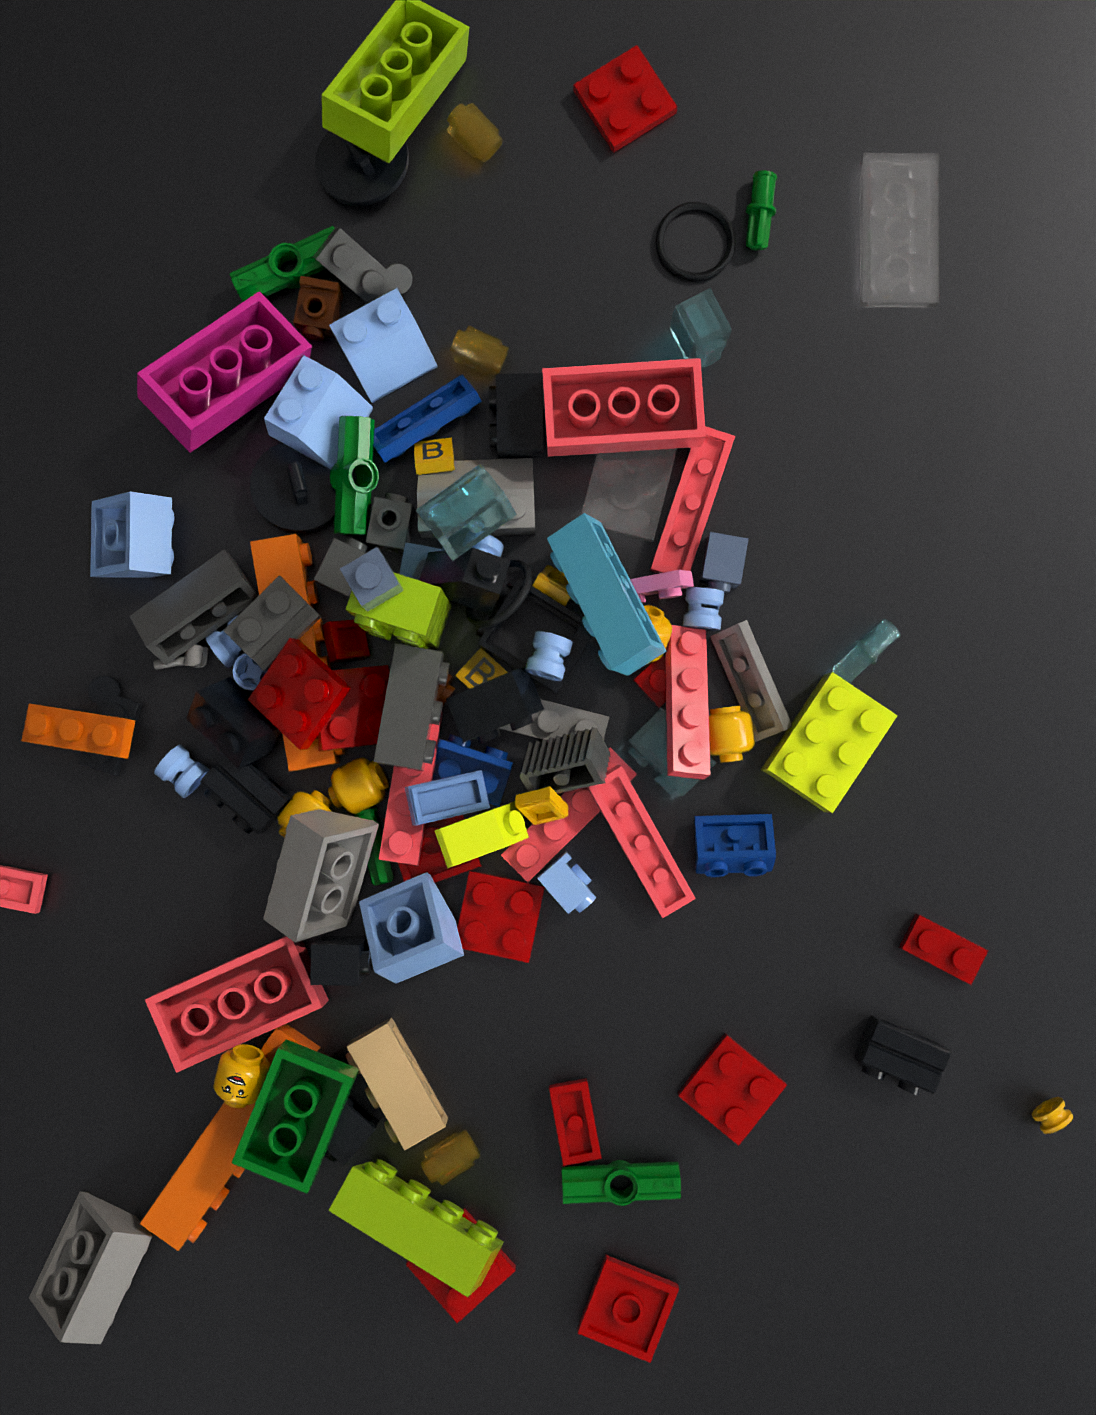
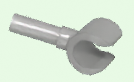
[154,645,208,670]

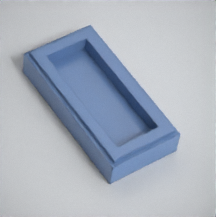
[404,770,490,826]

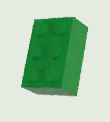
[232,1039,359,1194]

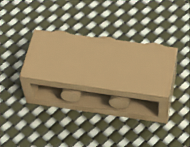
[346,1017,448,1151]

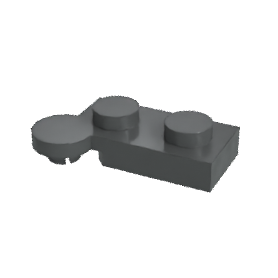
[313,226,412,304]

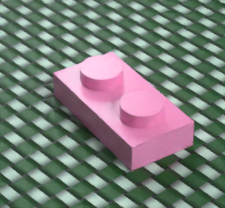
[630,570,694,604]

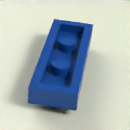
[373,374,482,463]

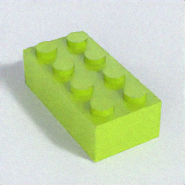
[322,0,469,163]
[345,573,452,649]
[328,1159,504,1297]

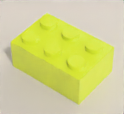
[761,672,898,813]

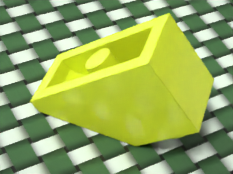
[435,801,529,868]

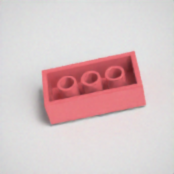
[542,358,706,457]
[145,936,329,1073]

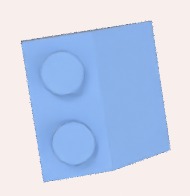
[329,288,438,403]
[264,355,373,469]
[90,491,175,578]
[359,872,464,984]

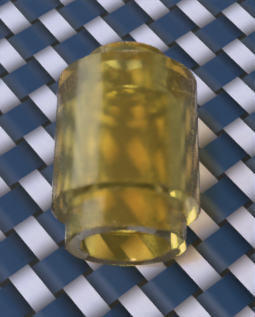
[447,103,503,163]
[450,325,509,376]
[420,1129,481,1186]

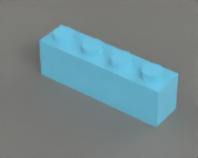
[547,513,667,676]

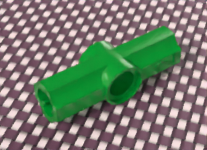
[229,226,335,302]
[330,416,379,536]
[562,1160,681,1206]

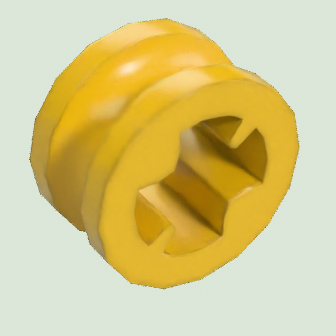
[1032,1097,1073,1134]

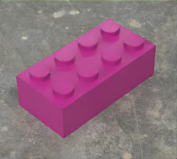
[137,291,312,453]

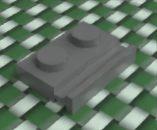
[223,575,321,672]

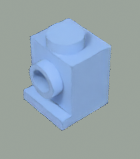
[537,851,596,914]

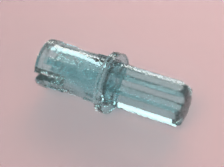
[831,619,901,683]

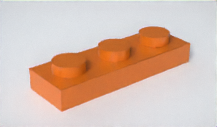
[21,703,135,759]

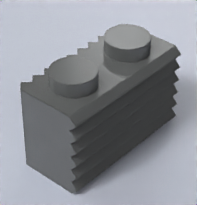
[519,727,611,794]

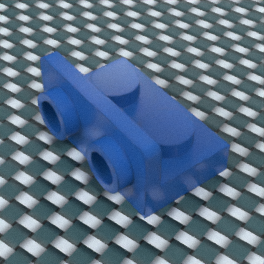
[432,734,514,807]
[694,814,776,878]

